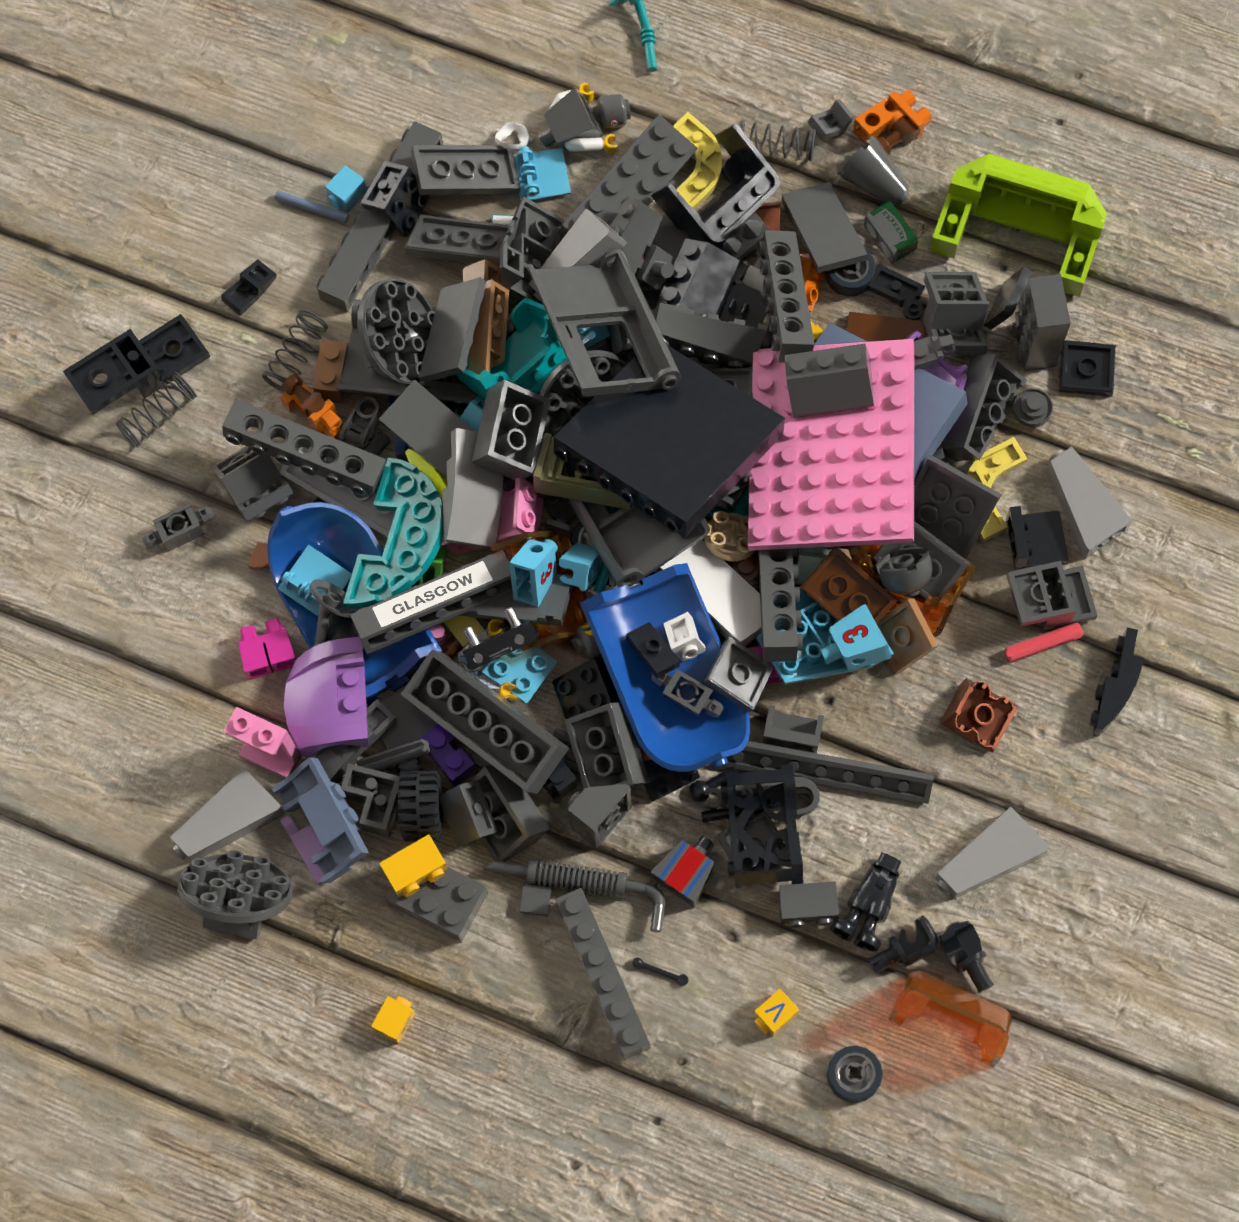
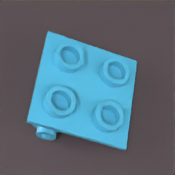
[514,146,571,201]
[277,545,352,616]
[482,643,558,704]

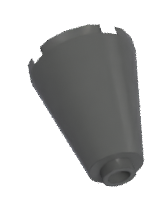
[838,135,910,206]

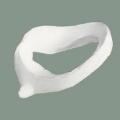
[495,122,533,149]

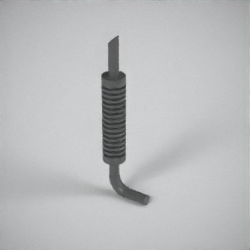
[484,859,666,933]

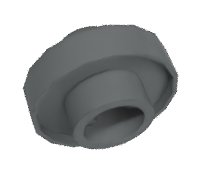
[1013,388,1053,428]

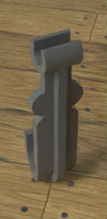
[703,777,820,817]

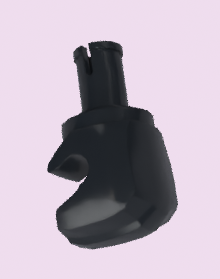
[867,915,938,975]
[939,920,994,993]

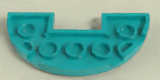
[343,457,444,608]

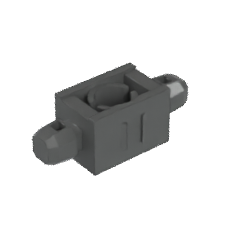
[142,503,216,552]
[651,669,724,718]

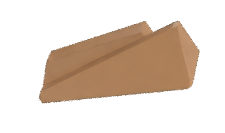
[463,259,509,375]

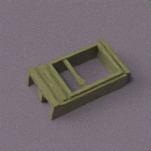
[533,433,631,510]

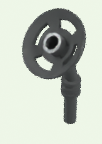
[309,580,358,647]

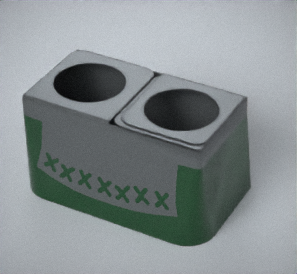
[864,201,918,264]

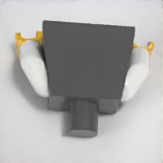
[538,83,618,154]

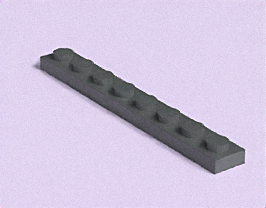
[723,741,934,804]

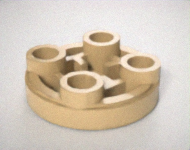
[704,511,755,561]

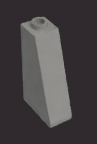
[529,209,627,302]
[1047,447,1132,559]
[170,768,285,861]
[935,807,1050,899]

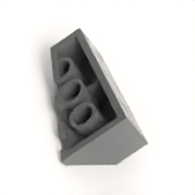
[607,197,663,275]
[651,303,768,368]
[940,353,1027,461]

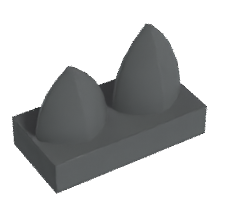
[715,212,769,261]

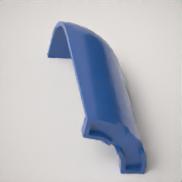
[267,502,442,706]
[580,563,750,772]

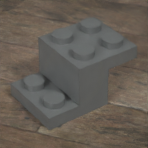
[923,272,988,355]
[211,446,293,521]
[1006,561,1097,631]

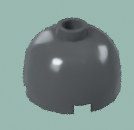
[876,547,933,597]

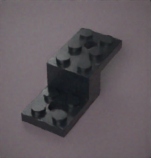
[63,314,211,415]

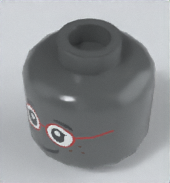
[592,94,631,129]

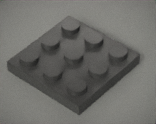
[914,455,1002,560]

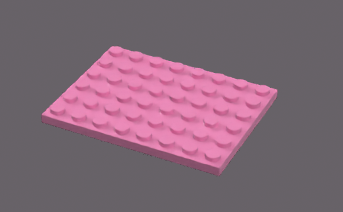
[748,339,915,551]

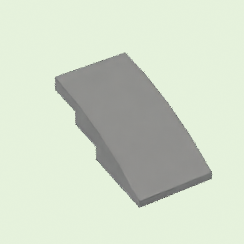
[442,428,503,549]

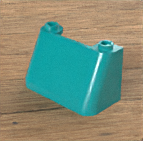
[455,298,567,400]

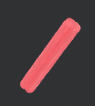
[1004,623,1083,662]

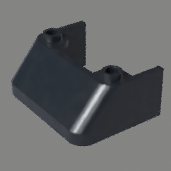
[650,123,780,244]

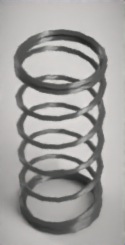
[739,120,816,162]
[262,310,328,392]
[116,372,197,448]

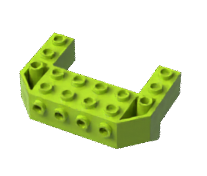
[930,154,1107,297]

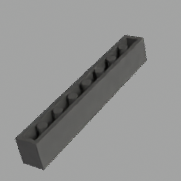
[317,121,444,312]

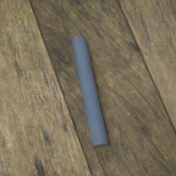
[275,190,350,223]

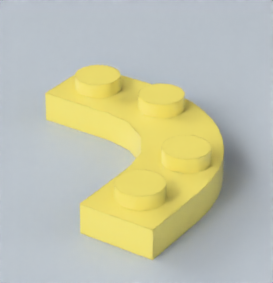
[673,112,722,209]
[967,437,1027,542]

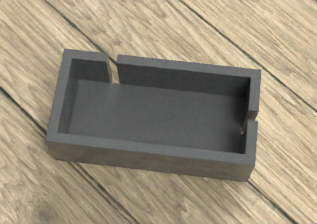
[1012,274,1071,371]

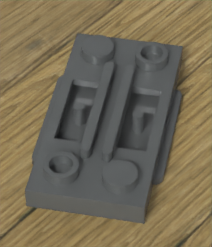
[459,574,573,626]

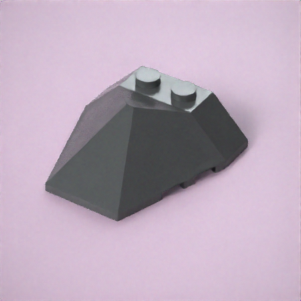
[500,197,564,305]

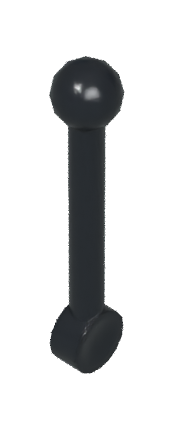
[632,957,688,986]

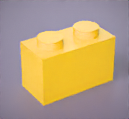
[379,834,448,897]

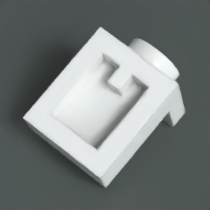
[663,612,706,661]

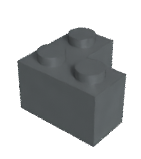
[341,763,400,838]

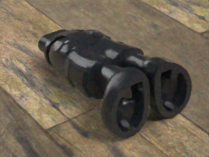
[830,852,901,952]

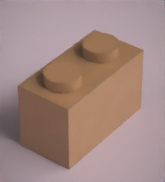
[312,340,348,404]

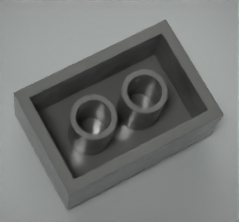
[472,380,550,481]
[384,867,488,942]

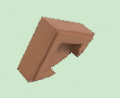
[248,542,269,570]

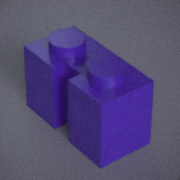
[419,724,477,787]

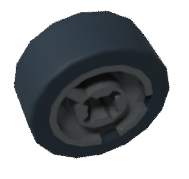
[825,249,876,297]

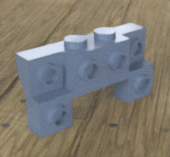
[272,757,369,883]

